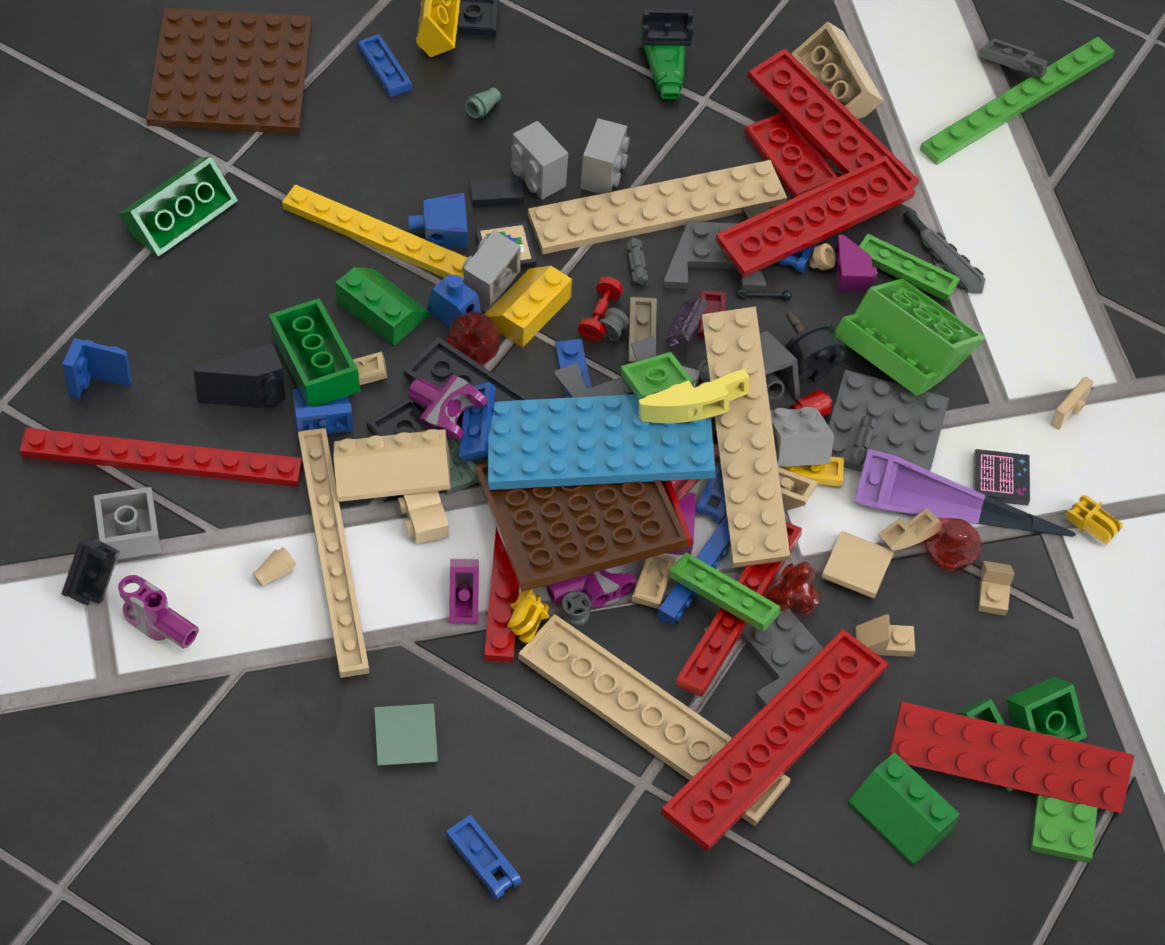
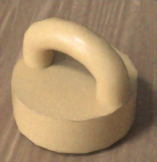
[809,243,836,271]

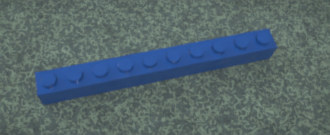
[657,515,731,626]

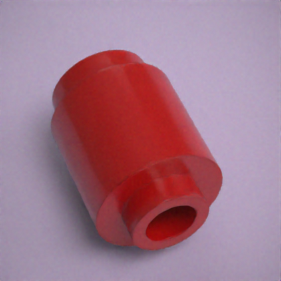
[790,390,833,417]

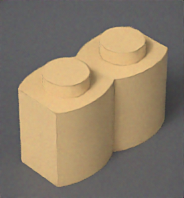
[398,491,449,544]

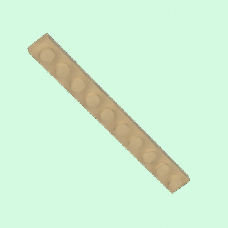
[298,428,369,678]

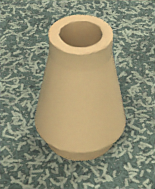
[252,547,297,587]

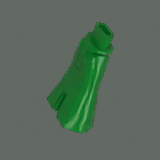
[639,30,686,99]

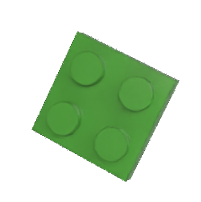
[621,352,694,400]
[1030,794,1097,863]

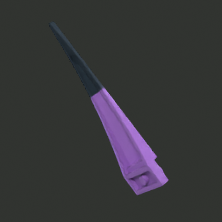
[854,449,1076,537]

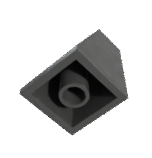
[760,331,800,410]

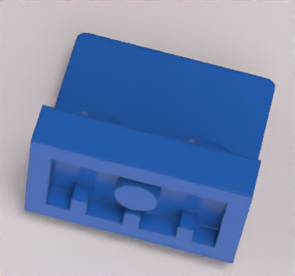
[62,338,132,398]
[293,389,353,434]

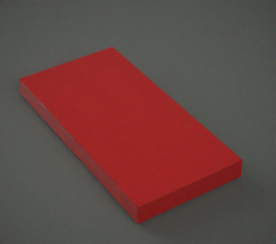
[744,113,838,198]

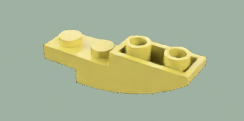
[638,369,749,423]

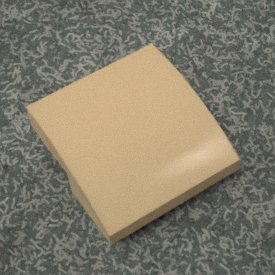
[821,531,895,598]

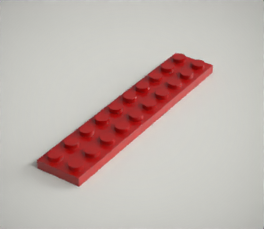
[660,629,889,852]

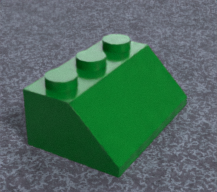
[335,267,431,346]
[848,752,960,866]

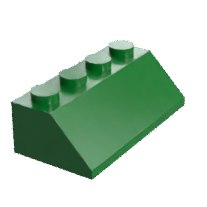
[118,156,238,257]

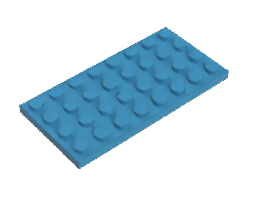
[488,394,715,490]

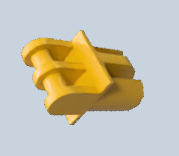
[1065,495,1123,545]
[507,589,549,643]

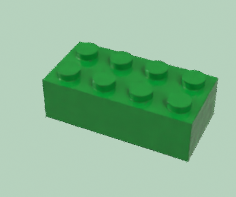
[269,298,361,407]

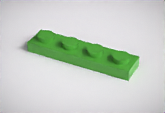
[859,234,960,302]
[669,552,780,632]

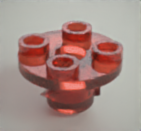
[447,312,500,365]
[924,518,981,571]
[766,562,822,614]

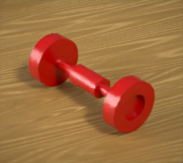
[577,277,623,342]

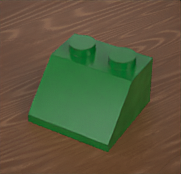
[1006,676,1087,741]

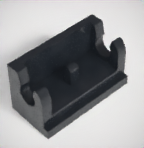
[641,9,694,46]
[61,537,120,605]

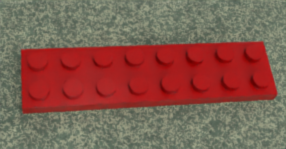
[747,48,919,188]
[715,156,915,278]
[888,701,1135,813]

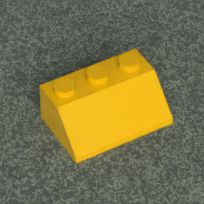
[416,0,460,58]
[482,266,572,348]

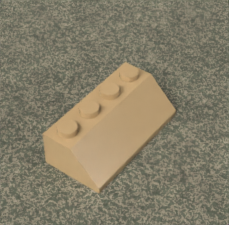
[791,21,884,119]
[334,429,450,502]

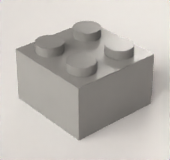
[580,118,630,194]
[511,121,568,200]
[462,230,521,309]
[770,407,835,467]
[94,487,161,559]

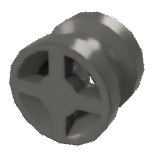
[599,308,630,342]
[561,591,591,627]

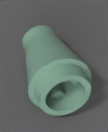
[465,87,501,119]

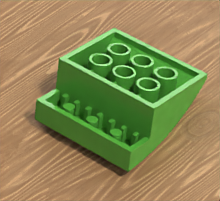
[835,278,985,396]

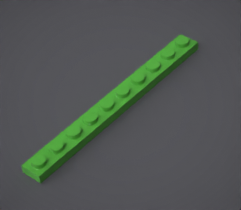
[920,37,1115,165]

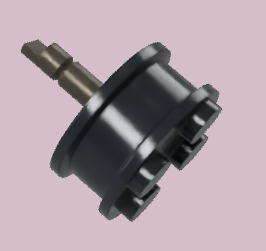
[784,311,847,381]

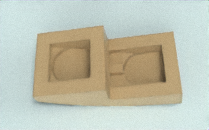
[878,508,944,551]

